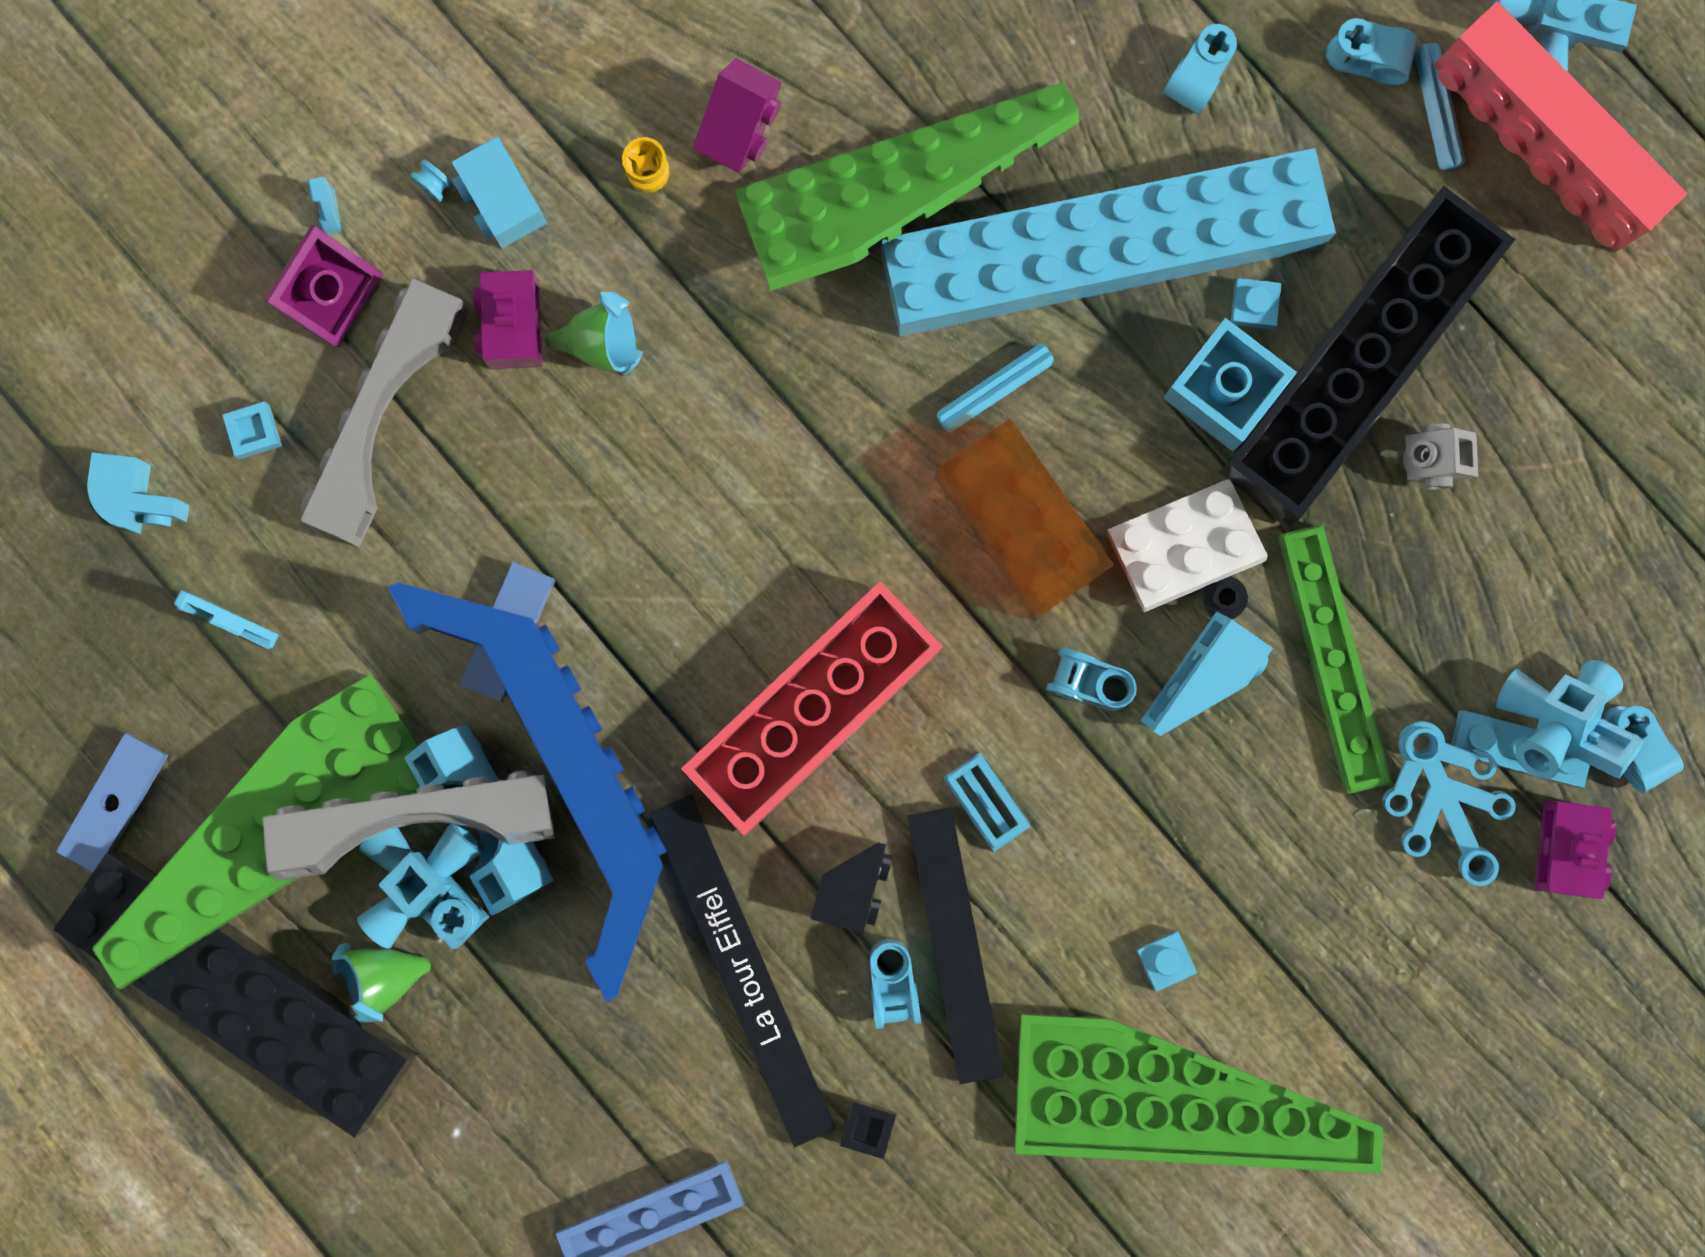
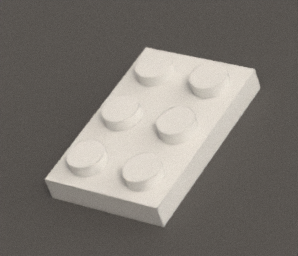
[1107,479,1268,612]

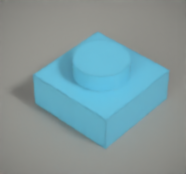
[1230,278,1281,330]
[223,401,282,459]
[1135,931,1197,992]

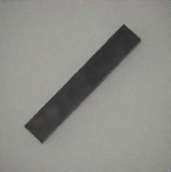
[907,807,1004,1085]

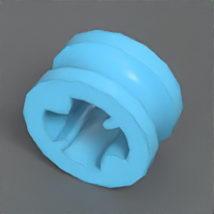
[409,159,454,202]
[431,899,478,941]

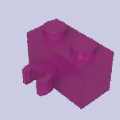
[693,58,782,173]
[473,270,543,370]
[1534,801,1616,899]

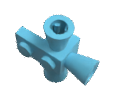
[1491,0,1637,72]
[1496,660,1644,779]
[357,824,490,949]

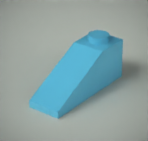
[1140,612,1273,736]

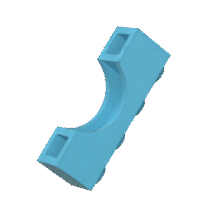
[404,723,554,916]

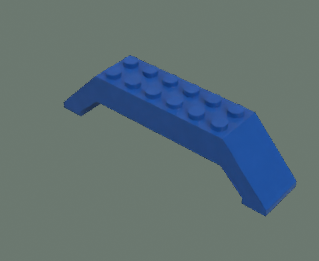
[388,582,666,1002]

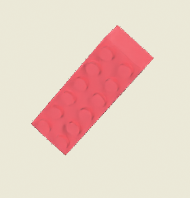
[1433,1,1688,252]
[681,581,943,836]

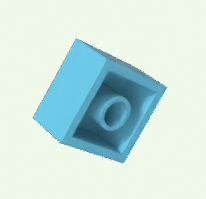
[1163,318,1297,452]

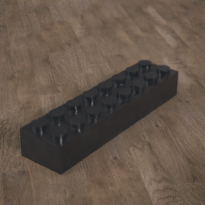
[1219,186,1516,526]
[53,852,418,1138]

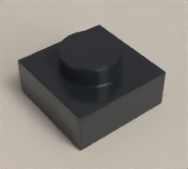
[840,1099,897,1159]

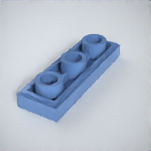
[459,562,556,703]
[56,733,169,872]

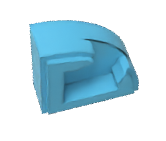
[308,177,342,234]

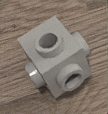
[1403,424,1478,490]

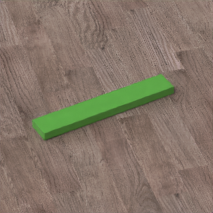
[1277,524,1392,794]

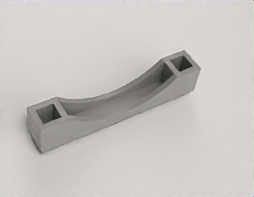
[300,279,469,548]
[263,771,555,881]

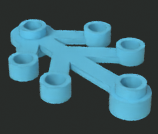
[1382,721,1516,886]

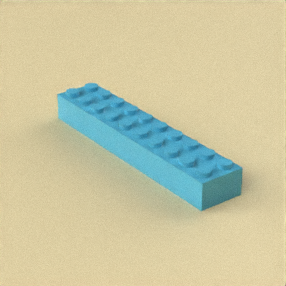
[881,148,1336,337]

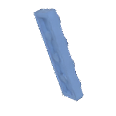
[556,1160,744,1257]

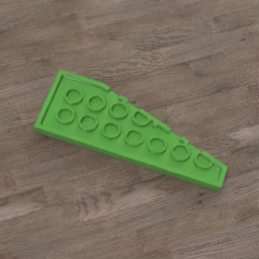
[734,82,1080,291]
[93,674,420,989]
[1014,1013,1383,1174]

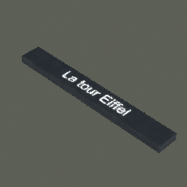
[650,794,836,1148]

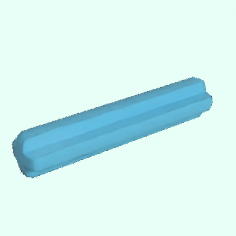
[1414,43,1465,171]
[937,344,1054,432]

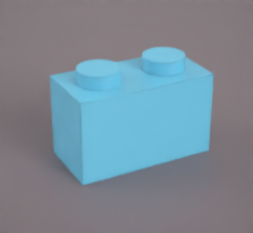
[452,136,547,249]

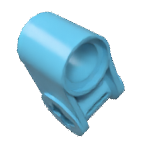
[1326,18,1417,85]
[1162,24,1237,115]
[1045,647,1137,711]
[1602,706,1684,794]
[869,938,921,1029]

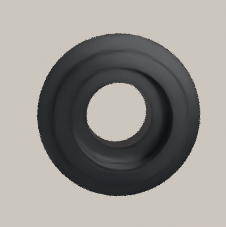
[1202,576,1248,619]

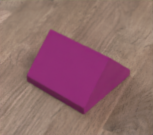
[264,225,383,348]

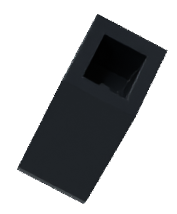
[811,842,893,933]

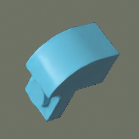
[87,452,189,534]

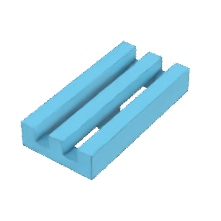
[943,752,1031,852]

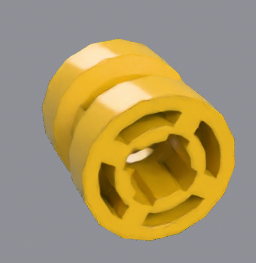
[622,137,670,193]

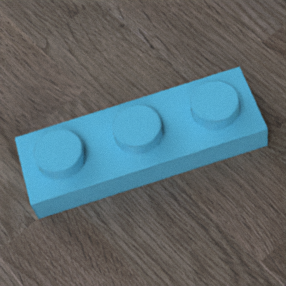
[1451,710,1590,788]

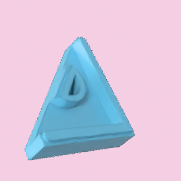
[174,590,279,649]

